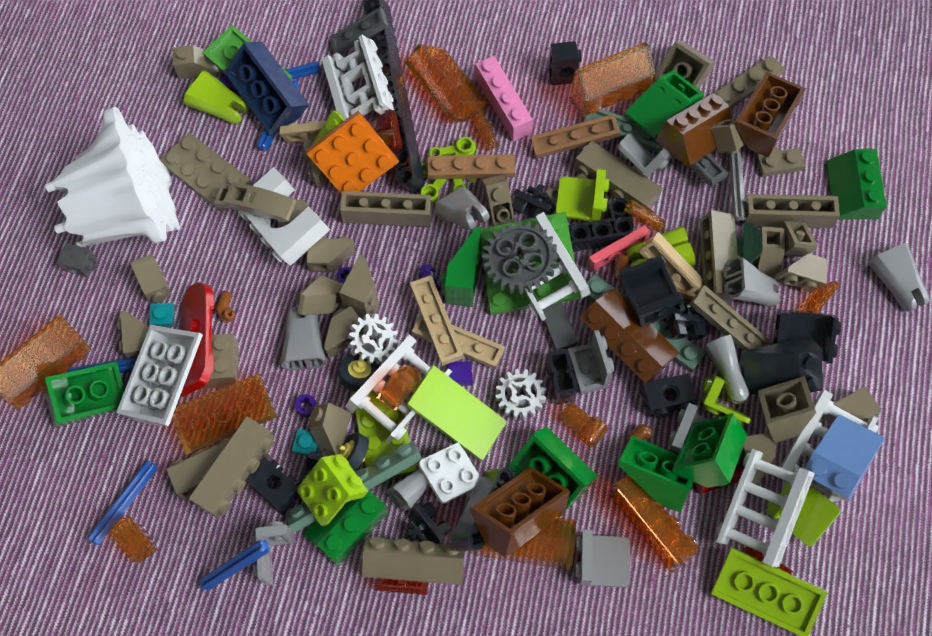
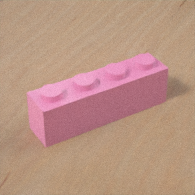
[475,56,533,142]

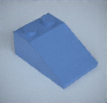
[804,414,885,502]

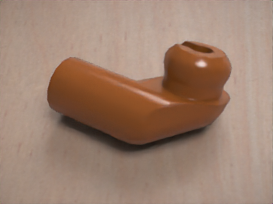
[614,254,629,285]
[215,291,235,323]
[627,424,652,444]

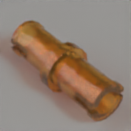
[470,109,499,151]
[624,199,666,232]

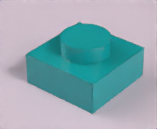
[149,303,175,327]
[292,429,318,456]

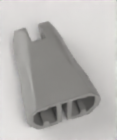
[434,187,489,230]
[867,242,930,312]
[724,256,780,307]
[281,307,326,371]
[704,335,749,404]
[386,468,429,512]

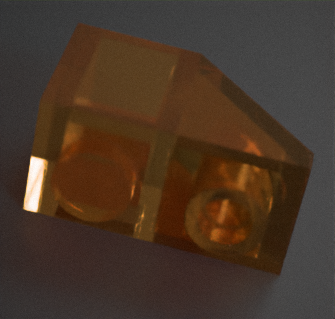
[375,364,423,412]
[108,516,158,565]

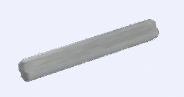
[729,151,746,221]

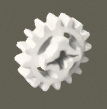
[347,314,399,365]
[495,369,546,420]

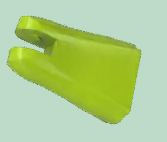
[184,71,250,124]
[625,226,695,267]

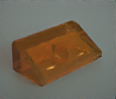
[797,281,840,313]

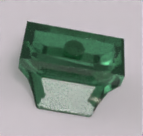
[739,223,763,267]

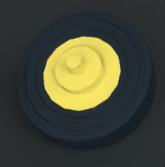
[338,354,379,392]
[339,432,369,472]

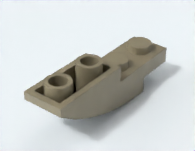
[214,182,296,221]

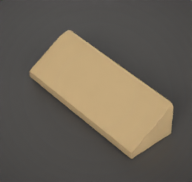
[638,232,703,293]

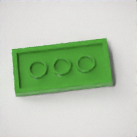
[203,25,293,81]

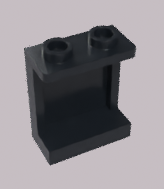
[619,256,685,327]
[773,309,841,364]

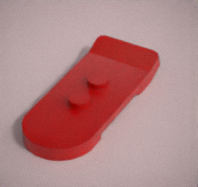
[180,282,214,397]

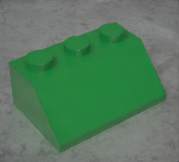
[826,149,887,220]
[672,413,747,488]
[508,426,598,512]
[303,490,389,567]

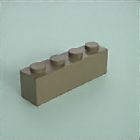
[574,141,662,216]
[340,191,432,227]
[743,194,840,228]
[700,210,738,304]
[189,417,275,519]
[166,438,271,500]
[362,537,465,585]

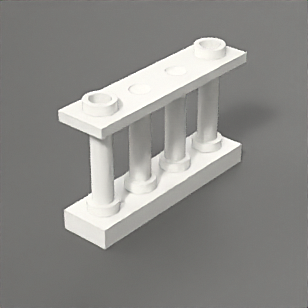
[500,212,591,321]
[345,335,452,445]
[780,390,879,503]
[716,449,815,567]

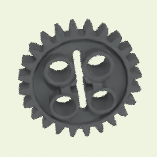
[482,220,558,295]

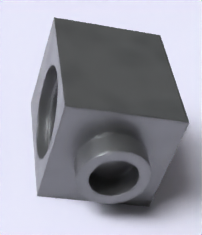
[57,243,97,278]

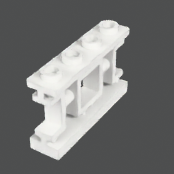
[322,35,394,118]

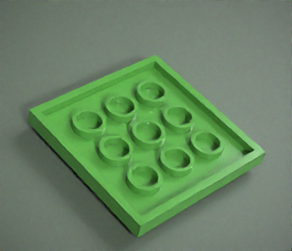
[480,212,581,315]

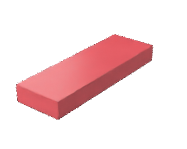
[587,225,649,272]

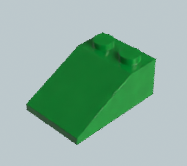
[441,226,481,307]
[42,361,125,428]
[618,436,693,513]

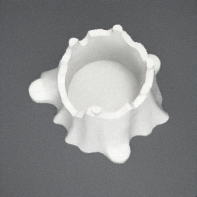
[45,107,180,247]

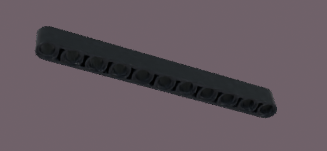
[363,0,424,193]

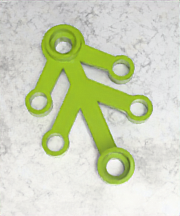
[421,137,478,203]

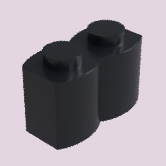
[546,349,578,405]

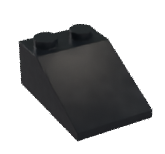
[742,336,823,394]

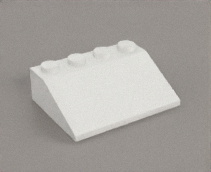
[116,325,202,426]

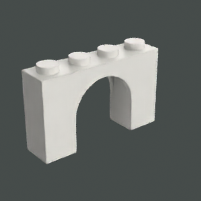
[238,167,330,266]

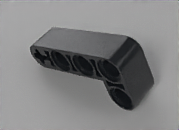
[568,197,634,252]
[451,468,516,552]

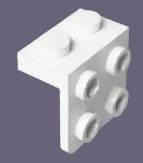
[419,442,481,503]

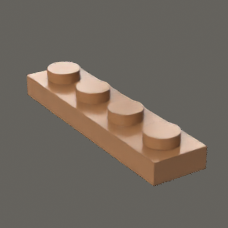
[531,114,620,158]
[428,154,515,180]

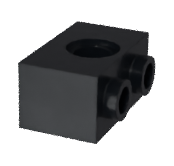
[548,41,582,86]
[640,373,697,418]
[246,457,300,515]

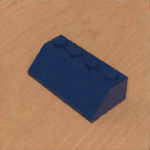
[224,41,309,136]

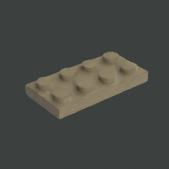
[160,133,252,213]

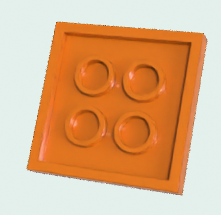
[306,110,399,194]

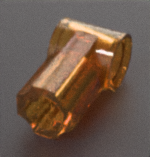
[559,402,609,448]

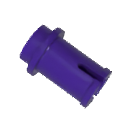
[418,264,440,292]

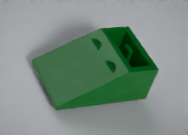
[624,70,704,138]

